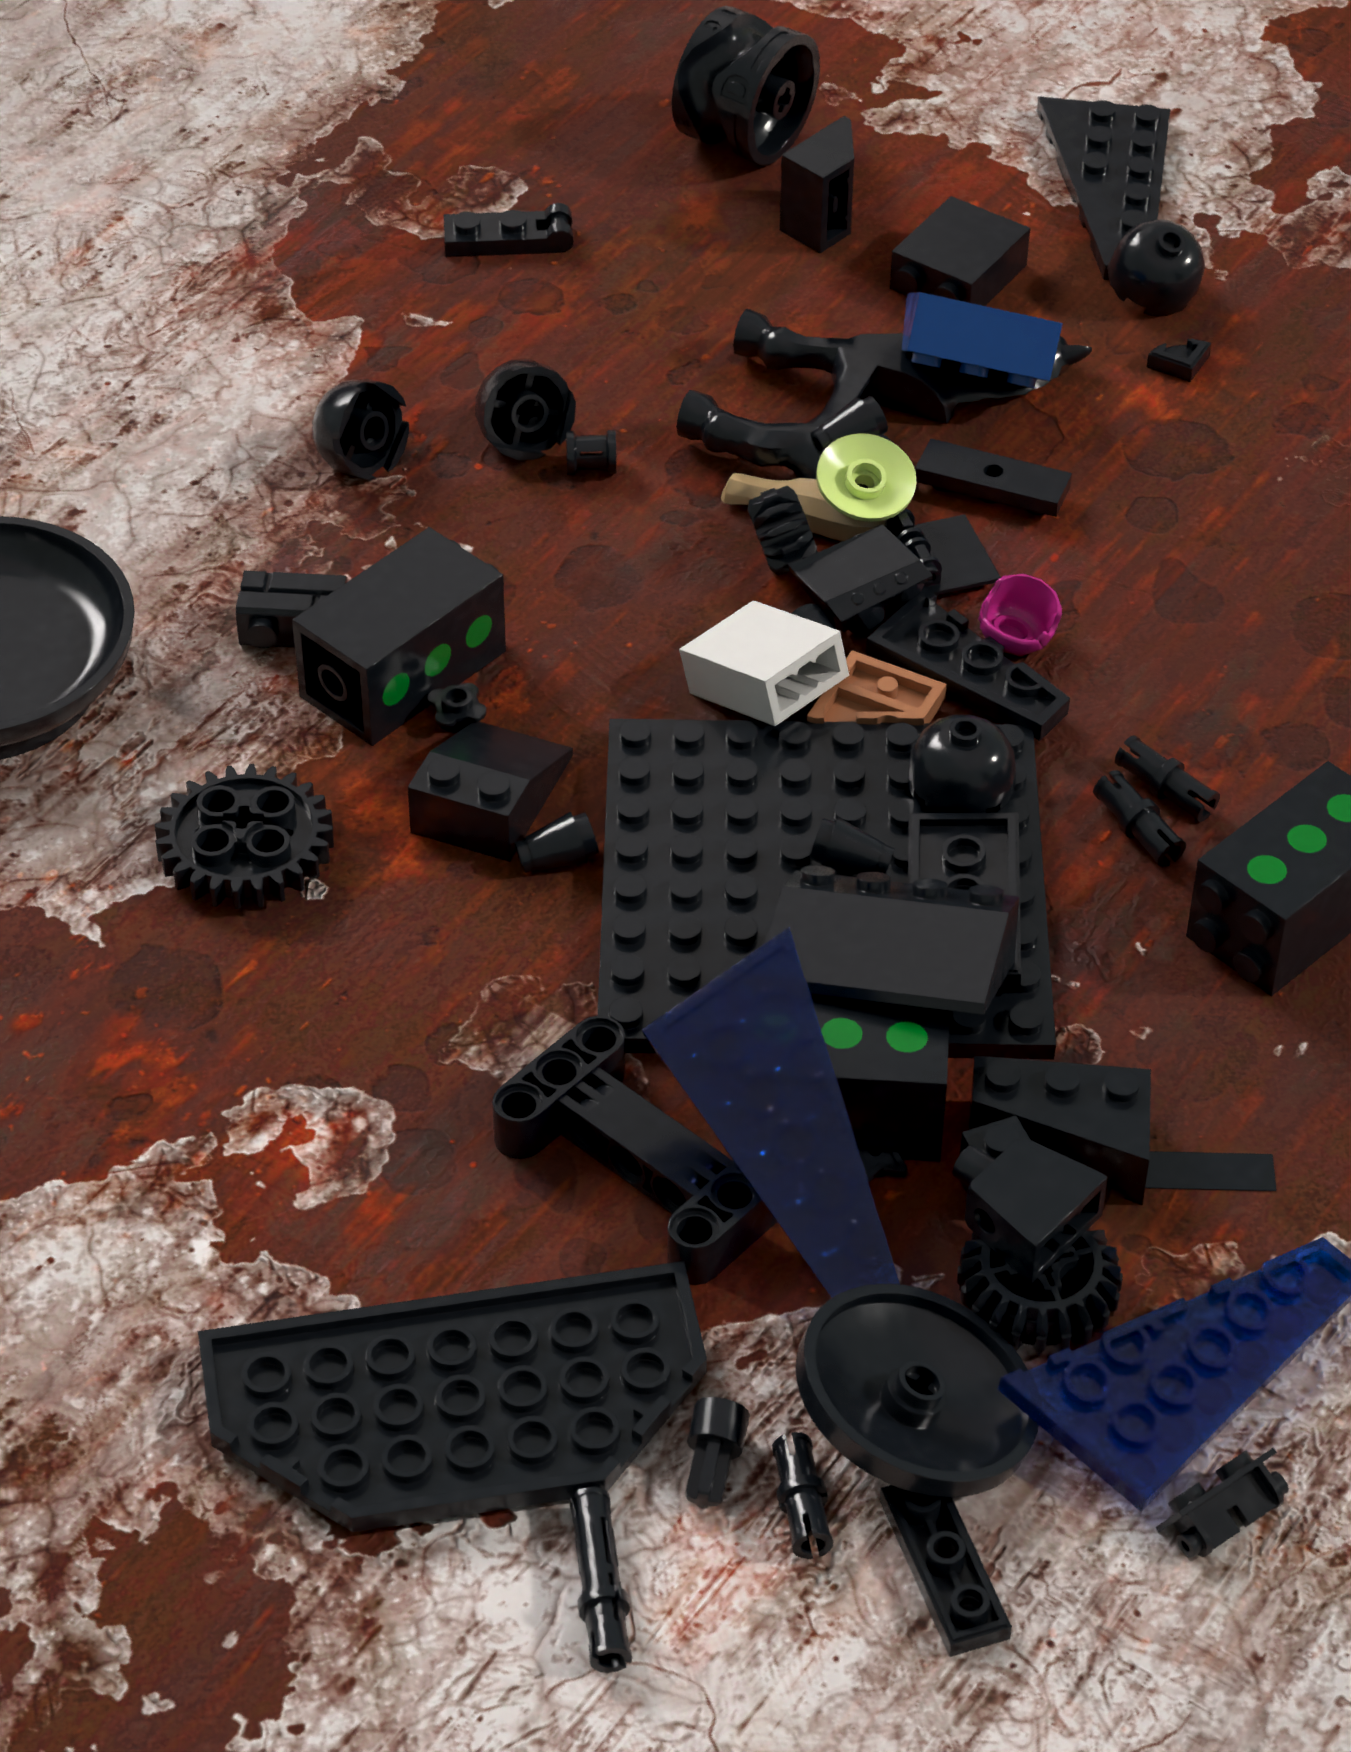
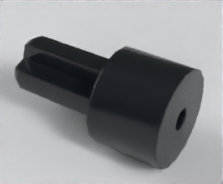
[685,1397,750,1509]

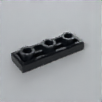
[915,439,1072,517]
[879,1485,1012,1657]

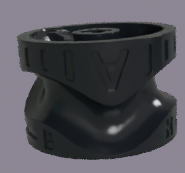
[671,6,820,165]

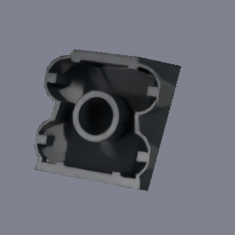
[789,524,933,635]

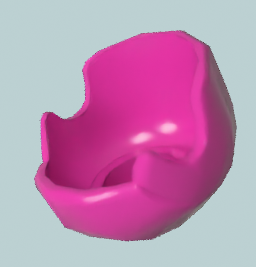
[978,574,1062,656]

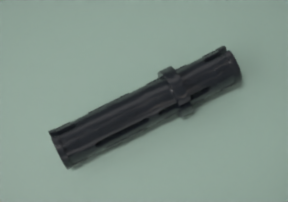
[569,1487,632,1673]

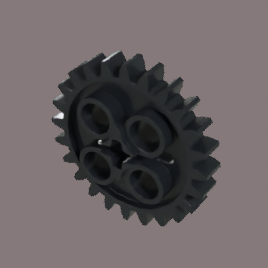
[155,764,334,909]

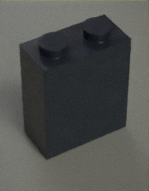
[890,196,1030,306]

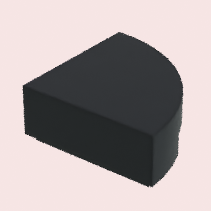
[1147,339,1211,382]

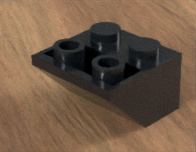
[780,116,854,253]

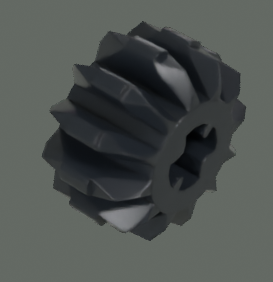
[747,486,818,576]

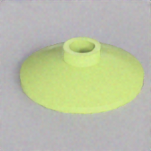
[816,434,917,522]

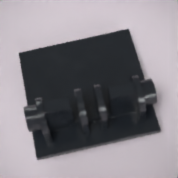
[885,509,1001,602]

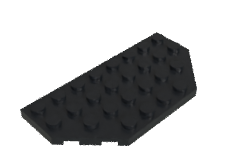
[198,1261,707,1532]

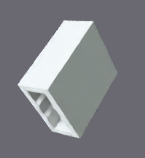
[679,600,849,726]

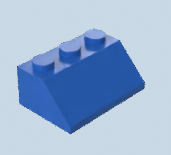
[902,292,1063,388]

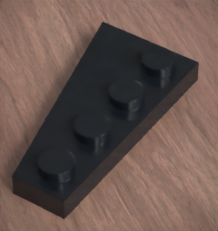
[865,587,1070,741]

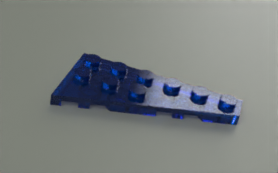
[642,927,900,1298]
[997,1237,1351,1512]

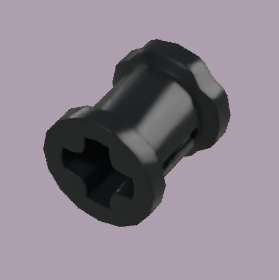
[566,430,616,475]

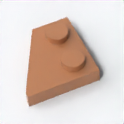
[807,650,946,725]

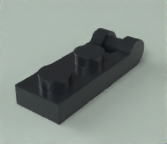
[443,203,574,257]

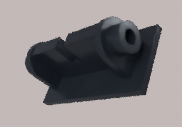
[1156,1447,1289,1558]

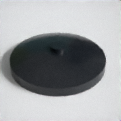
[795,1284,1040,1497]

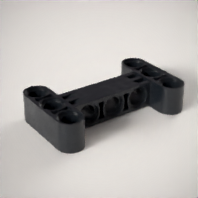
[492,1016,801,1285]

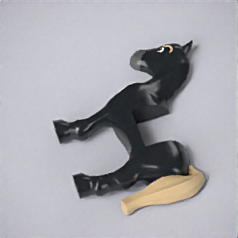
[676,309,1092,541]

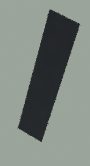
[1106,1151,1277,1191]

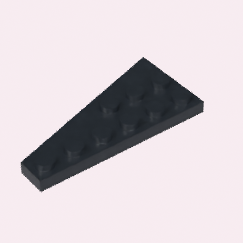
[1037,96,1171,280]

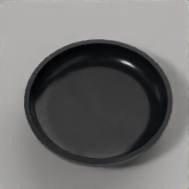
[0,516,135,760]

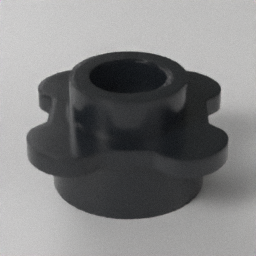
[428,683,486,733]

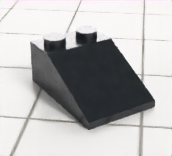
[408,721,573,862]

